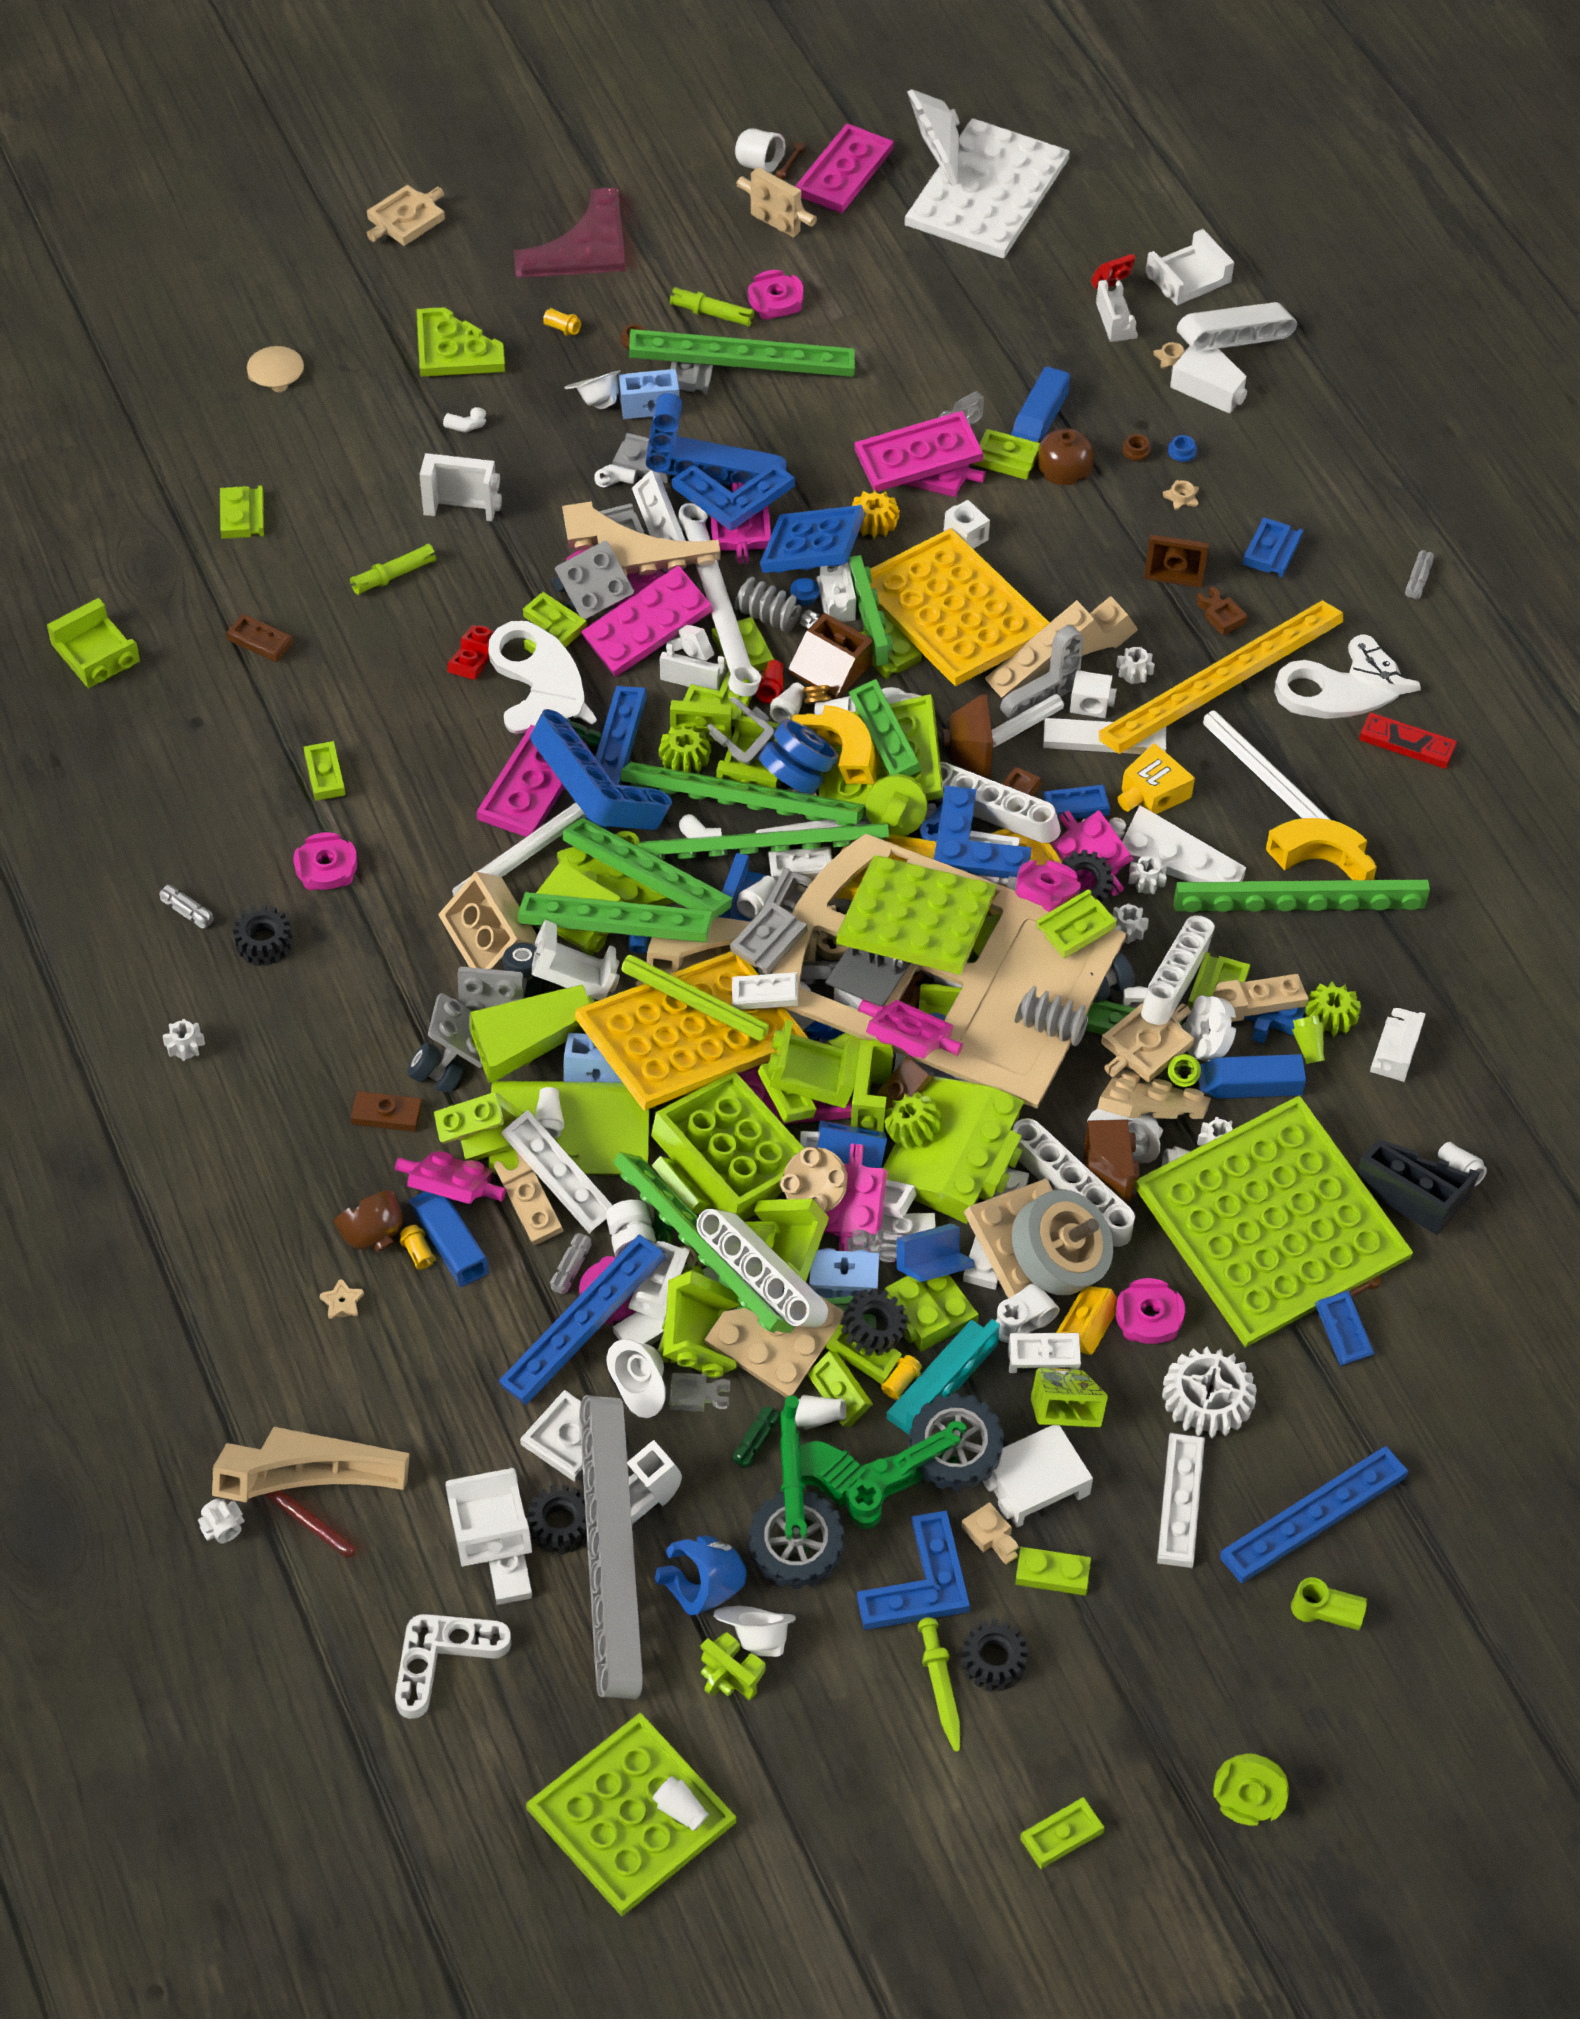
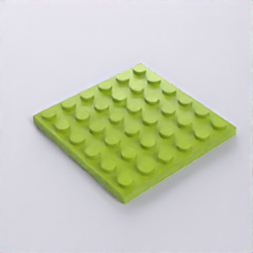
[1134,1095,1413,1348]

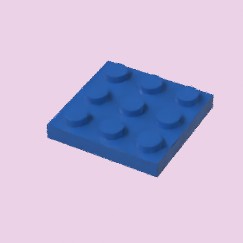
[760,505,865,573]

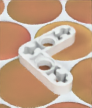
[395,1614,511,1719]

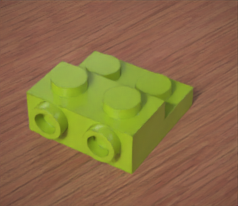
[885,1274,979,1352]

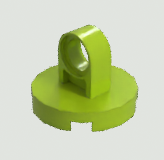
[865,773,928,836]
[1213,1753,1289,1826]

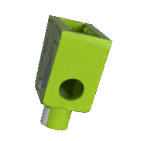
[1031,1367,1108,1427]

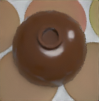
[1036,428,1094,485]
[333,1190,403,1252]

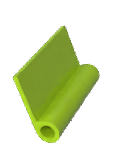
[489,1081,657,1176]

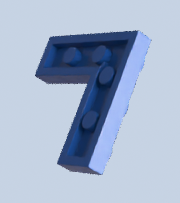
[672,463,795,531]
[934,786,1031,878]
[856,1511,970,1630]

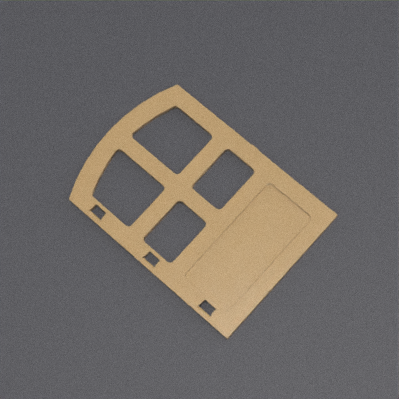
[772,834,1127,1109]

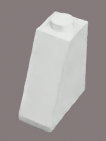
[1170,346,1247,414]

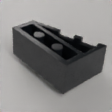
[1356,1139,1480,1235]

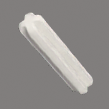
[992,694,1064,747]

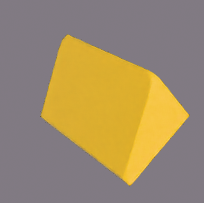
[1056,1286,1118,1355]

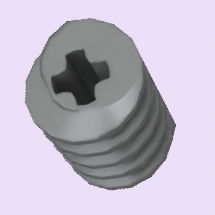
[735,576,801,633]
[1014,986,1088,1046]

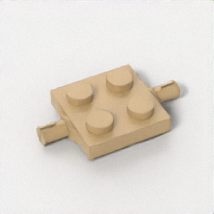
[737,167,817,237]
[367,185,445,246]
[1101,1002,1194,1083]

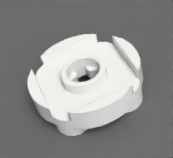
[1181,996,1236,1062]

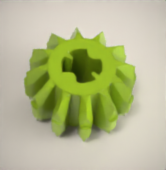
[659,724,711,773]
[1305,981,1361,1038]
[884,1091,942,1149]

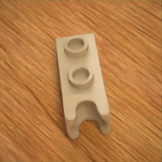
[1213,974,1308,1022]
[494,1152,564,1246]

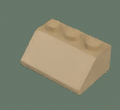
[438,871,537,971]

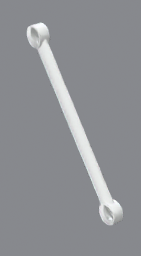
[677,503,761,696]

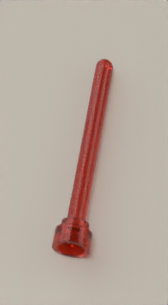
[263,1490,355,1557]

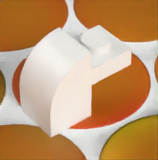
[627,1440,682,1524]

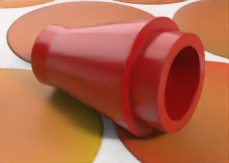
[756,660,784,703]

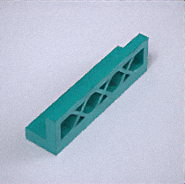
[886,1319,1000,1435]

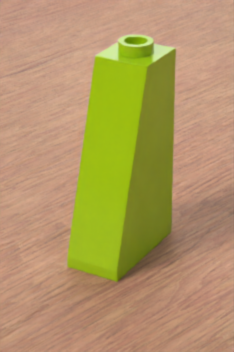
[469,984,594,1083]

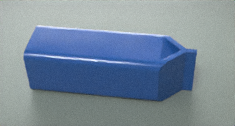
[1011,367,1070,443]
[1198,1054,1306,1099]
[408,1191,489,1287]

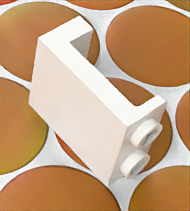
[1146,229,1234,305]
[420,453,502,521]
[532,920,620,1000]
[982,1425,1093,1528]
[445,1468,532,1566]

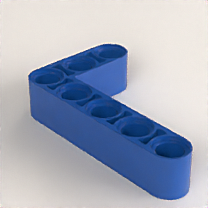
[645,393,787,488]
[530,709,672,830]

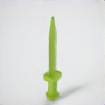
[918,1617,960,1752]

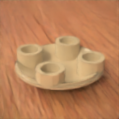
[247,346,304,392]
[780,1147,848,1213]

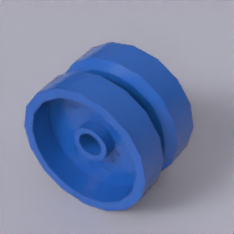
[759,719,839,795]

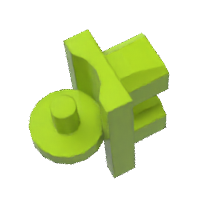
[700,1632,765,1700]

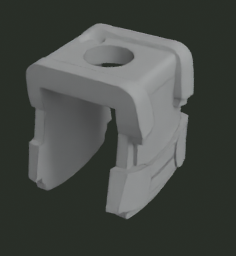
[707,696,775,765]

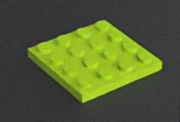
[819,694,944,815]
[836,855,996,975]
[526,1713,736,1917]

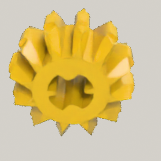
[852,489,899,539]

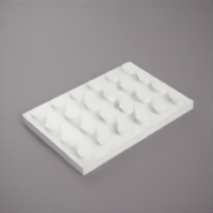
[905,118,1070,259]

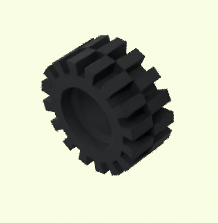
[1062,850,1113,903]
[233,905,293,966]
[840,1288,908,1356]
[528,1484,587,1554]
[962,1619,1028,1691]

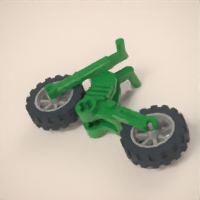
[749,1393,1003,1589]

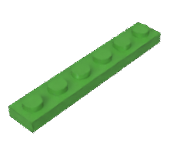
[563,818,732,920]
[518,892,713,943]

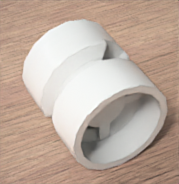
[606,1200,656,1258]

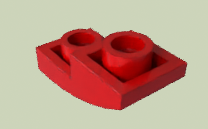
[1091,254,1135,290]
[447,625,495,680]

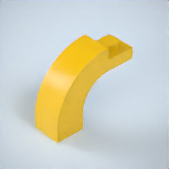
[792,705,879,784]
[1266,818,1377,880]

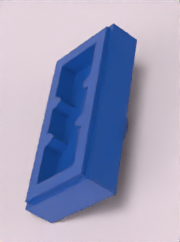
[1043,784,1110,821]
[1315,1290,1374,1367]

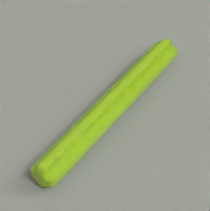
[621,955,769,1041]

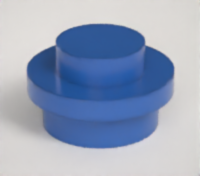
[1168,435,1197,462]
[790,578,820,606]

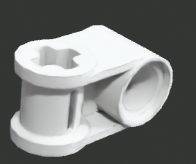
[995,1283,1060,1343]

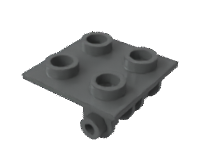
[826,947,911,1006]

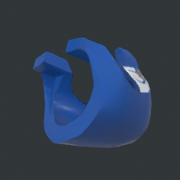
[654,1535,746,1615]

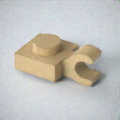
[961,1502,1019,1565]

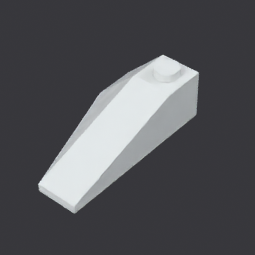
[907,90,960,186]

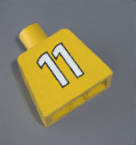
[1117,743,1195,814]

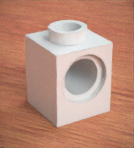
[944,500,990,549]
[1070,670,1116,718]

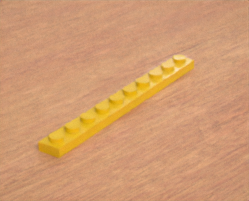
[1098,600,1343,754]

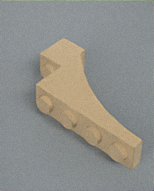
[562,501,721,576]
[985,596,1138,700]
[647,917,819,974]
[212,1427,409,1502]

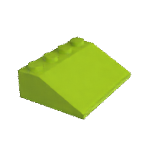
[651,1072,804,1221]
[883,1076,1024,1224]

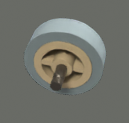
[1012,1189,1113,1295]

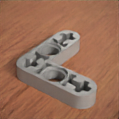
[1000,625,1084,719]

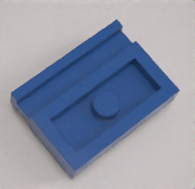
[1243,517,1303,578]

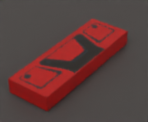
[1359,712,1457,769]

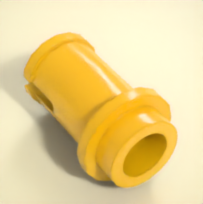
[543,308,581,336]
[400,1225,436,1270]
[881,1355,922,1400]

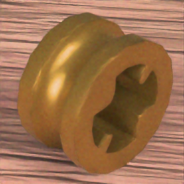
[803,685,831,704]

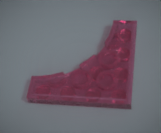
[514,188,626,278]

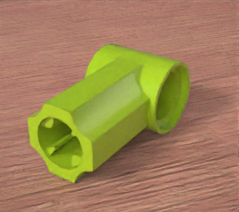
[1291,1577,1367,1631]

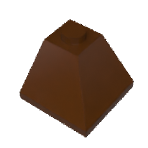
[1144,535,1210,588]
[942,695,993,780]

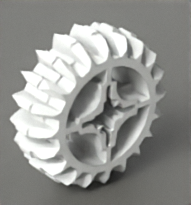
[1162,1347,1257,1438]

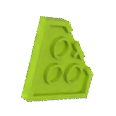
[417,307,505,377]
[557,847,675,906]

